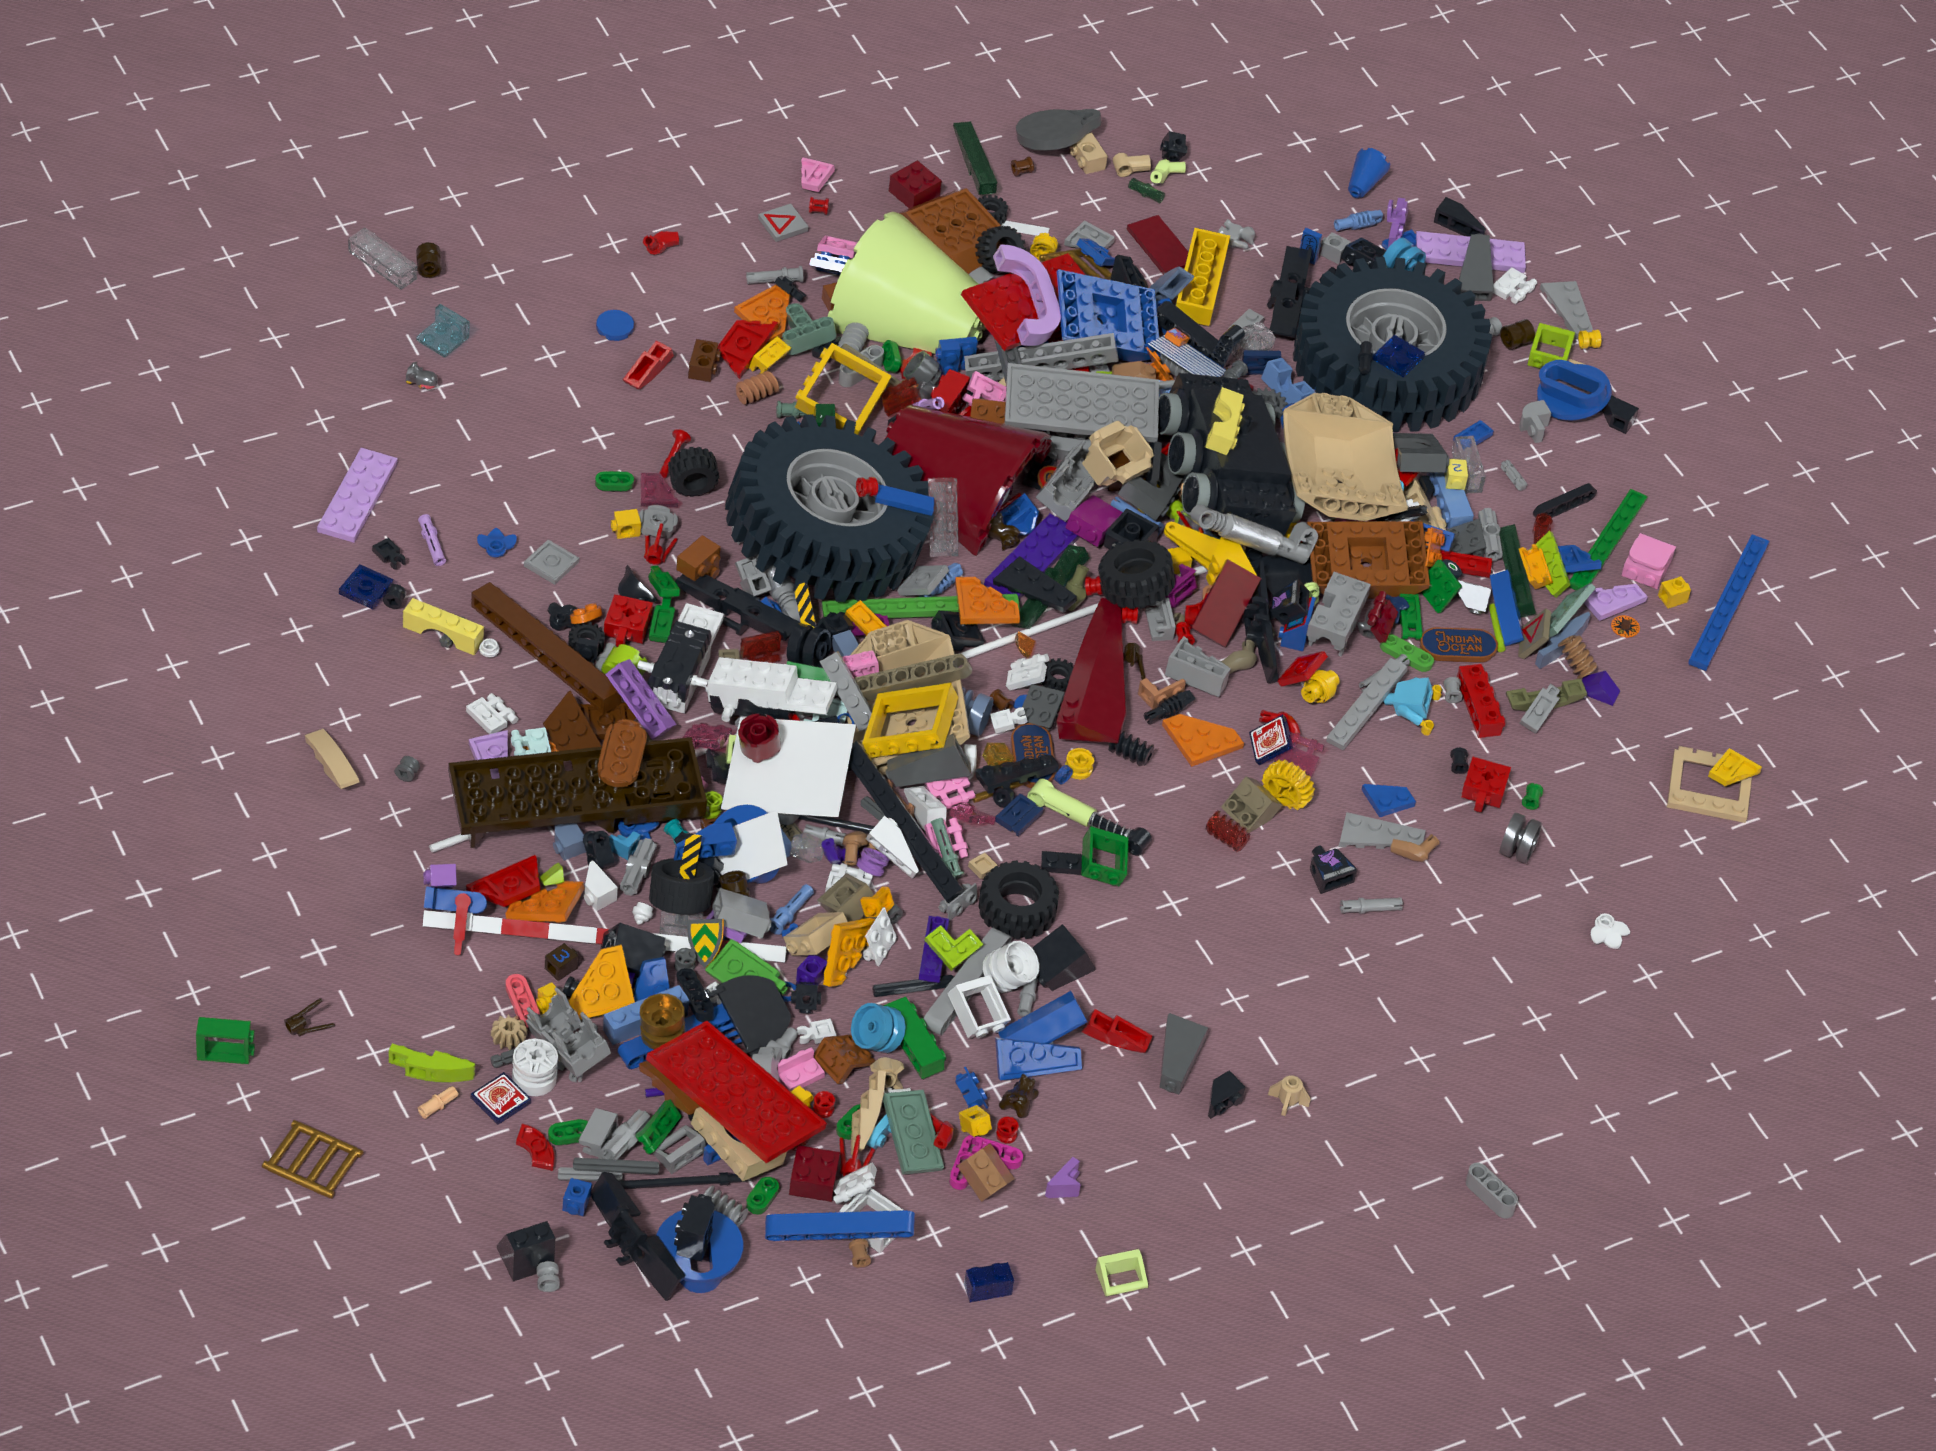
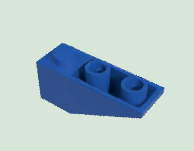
[674,822,737,860]

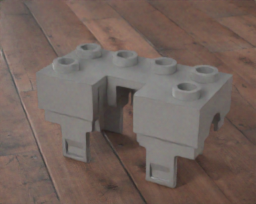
[1036,440,1095,522]
[1306,572,1371,657]
[526,987,611,1078]

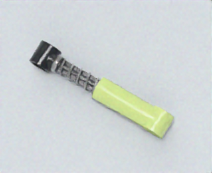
[1027,779,1152,856]

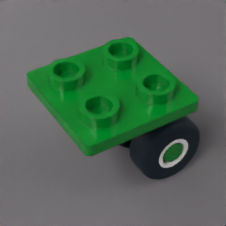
[1421,559,1462,613]

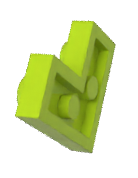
[924,925,983,971]

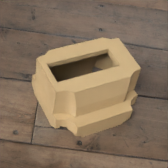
[1082,420,1154,486]

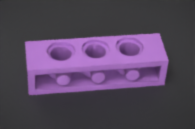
[605,659,676,740]
[423,864,456,889]

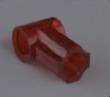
[1532,513,1553,544]

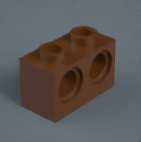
[688,339,721,382]

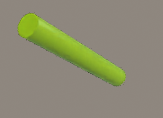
[1489,604,1505,652]

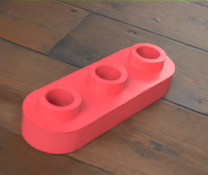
[506,974,540,1028]

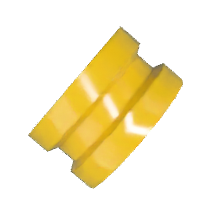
[1030,233,1058,262]
[1065,748,1094,780]

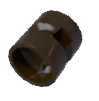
[416,242,442,278]
[1500,319,1535,349]
[719,870,751,897]

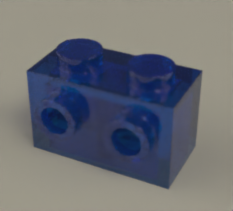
[964,1262,1014,1303]

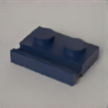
[1242,350,1281,375]
[995,793,1044,836]

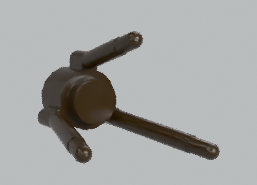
[1123,643,1145,680]
[284,998,335,1037]

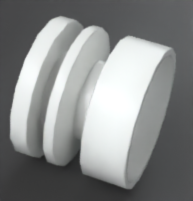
[983,941,1039,993]
[512,1038,558,1096]

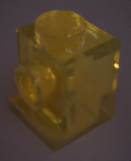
[982,743,1014,766]

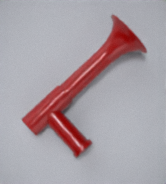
[659,429,691,478]

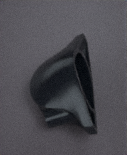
[618,565,657,602]

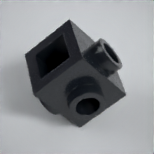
[1160,131,1188,162]
[791,982,821,1013]

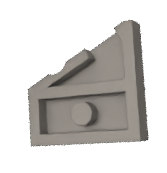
[1064,220,1115,249]

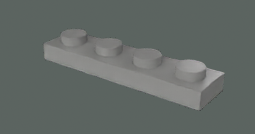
[820,651,872,732]

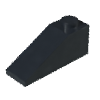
[1434,197,1486,237]

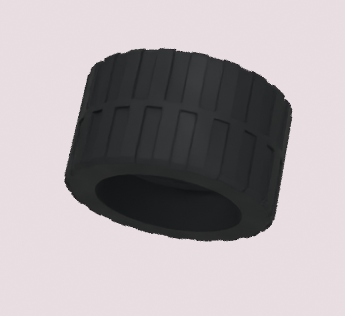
[649,858,714,915]

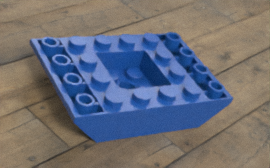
[1057,269,1161,362]

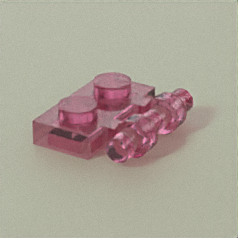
[683,723,732,750]
[1275,731,1325,777]

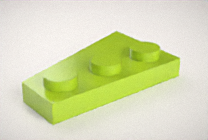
[1529,531,1570,598]

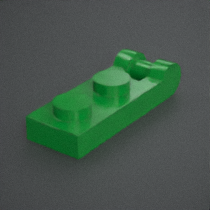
[1399,594,1422,640]
[635,1099,681,1154]

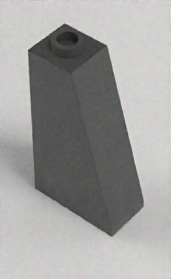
[1459,234,1494,301]
[885,734,971,787]
[1159,1013,1208,1095]

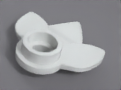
[1590,913,1630,949]

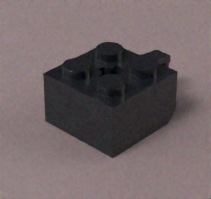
[1104,508,1159,550]
[674,1194,715,1262]

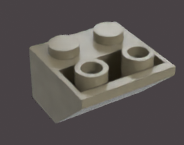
[1221,776,1283,833]

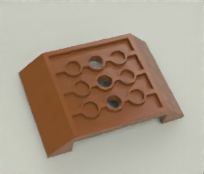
[899,188,1004,274]

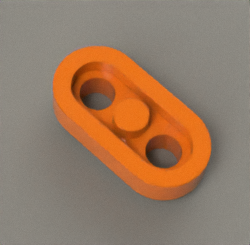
[570,603,603,624]

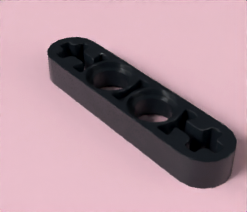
[1533,483,1597,522]
[676,968,715,1022]

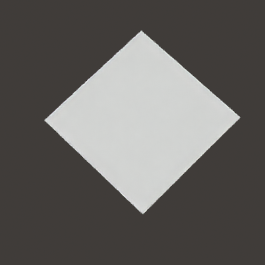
[721,717,856,817]

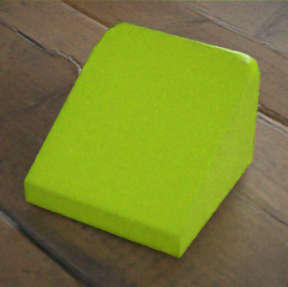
[540,863,564,886]

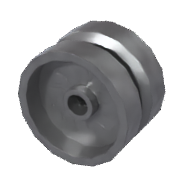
[1499,812,1542,863]

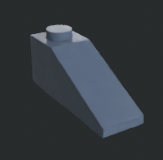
[553,823,586,860]

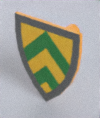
[687,919,724,968]

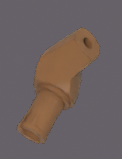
[842,831,868,866]
[1391,834,1440,862]

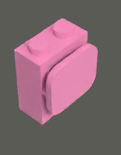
[1621,533,1676,589]

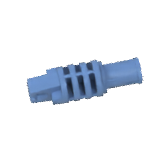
[1334,210,1383,231]
[919,563,963,597]

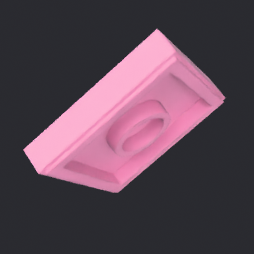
[817,235,858,258]

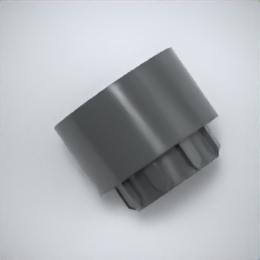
[903,351,941,386]

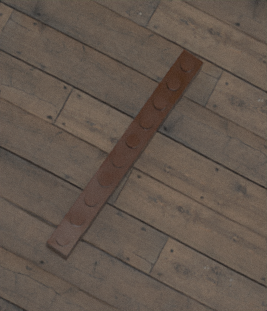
[471,582,622,714]

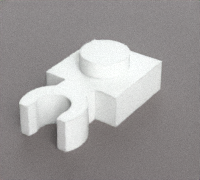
[990,707,1028,734]
[797,1019,836,1044]

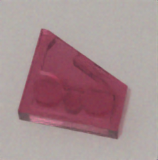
[640,473,678,507]
[949,802,996,825]

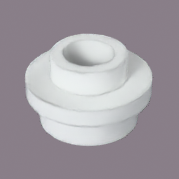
[479,639,500,657]

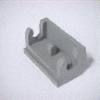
[1145,598,1176,641]
[579,1108,619,1159]

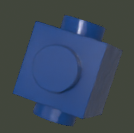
[562,1178,592,1216]

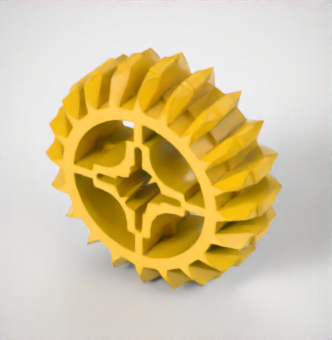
[1262,760,1315,810]

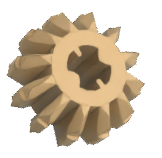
[491,1014,527,1050]

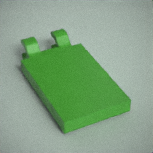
[705,939,788,995]

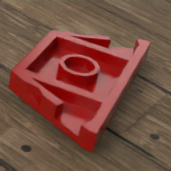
[718,320,779,379]
[466,855,540,907]

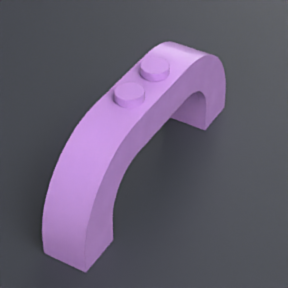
[993,245,1061,346]

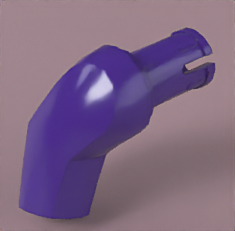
[821,838,859,865]

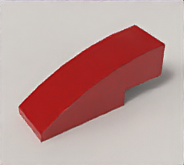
[623,340,674,390]
[1082,1009,1153,1053]

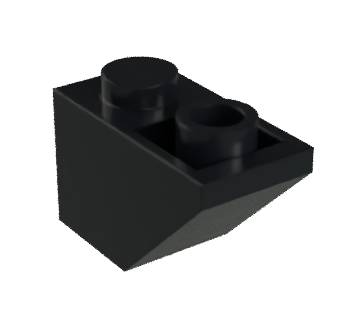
[1602,395,1639,434]
[1208,1070,1246,1119]

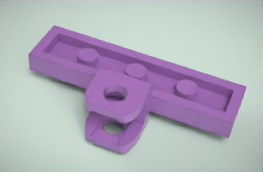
[1387,198,1408,248]

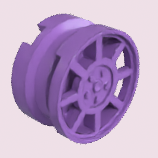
[856,848,889,876]

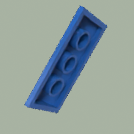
[998,991,1087,1044]

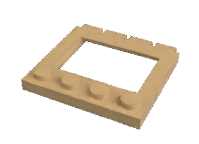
[1667,746,1752,823]

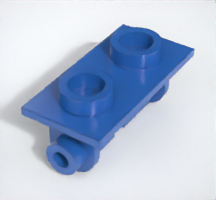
[955,1066,988,1109]

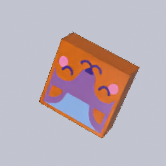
[1164,328,1190,347]

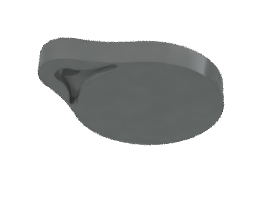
[1016,109,1102,150]

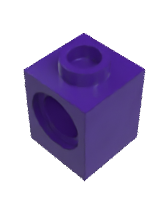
[796,955,827,985]

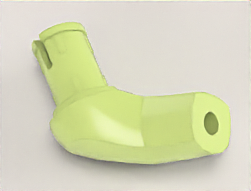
[1150,159,1186,183]

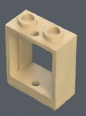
[783,912,847,956]

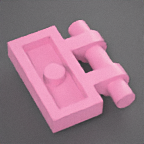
[963,371,1006,407]
[925,777,975,810]
[924,818,968,859]

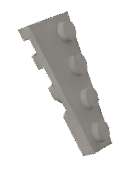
[1540,281,1593,339]
[1339,812,1426,849]

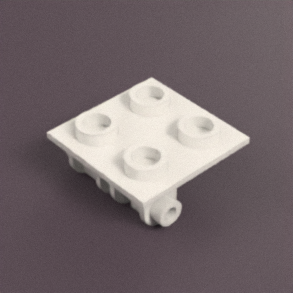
[863,907,897,966]

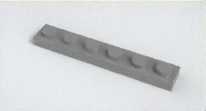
[1327,658,1407,750]

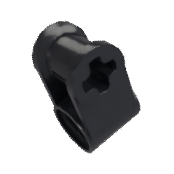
[583,831,615,869]

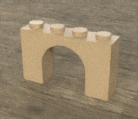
[691,1107,787,1181]

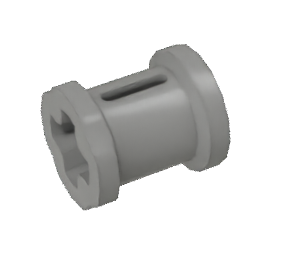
[1443,677,1462,703]

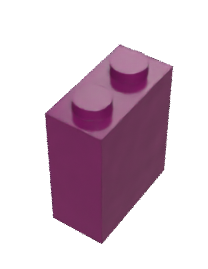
[1065,495,1123,547]

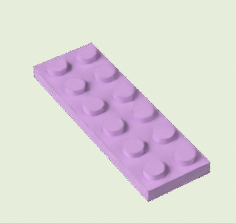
[1416,231,1526,273]
[317,448,397,543]

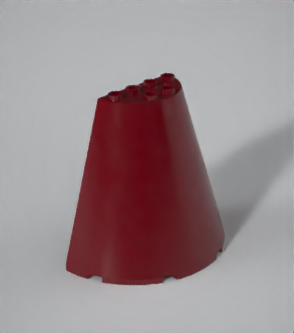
[885,405,1052,556]

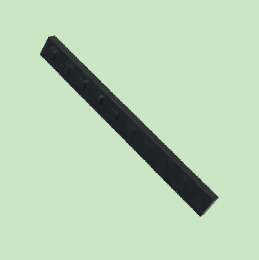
[849,741,965,903]

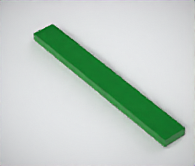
[1569,489,1648,590]

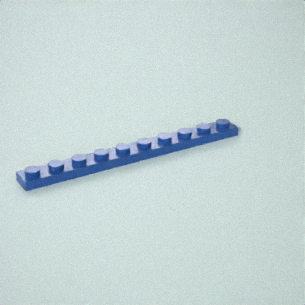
[1688,534,1770,671]

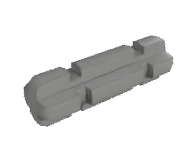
[1501,460,1527,491]

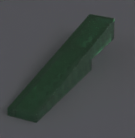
[953,121,998,195]
[1499,524,1536,618]
[1012,545,1090,629]

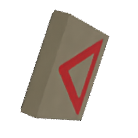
[1518,608,1551,659]

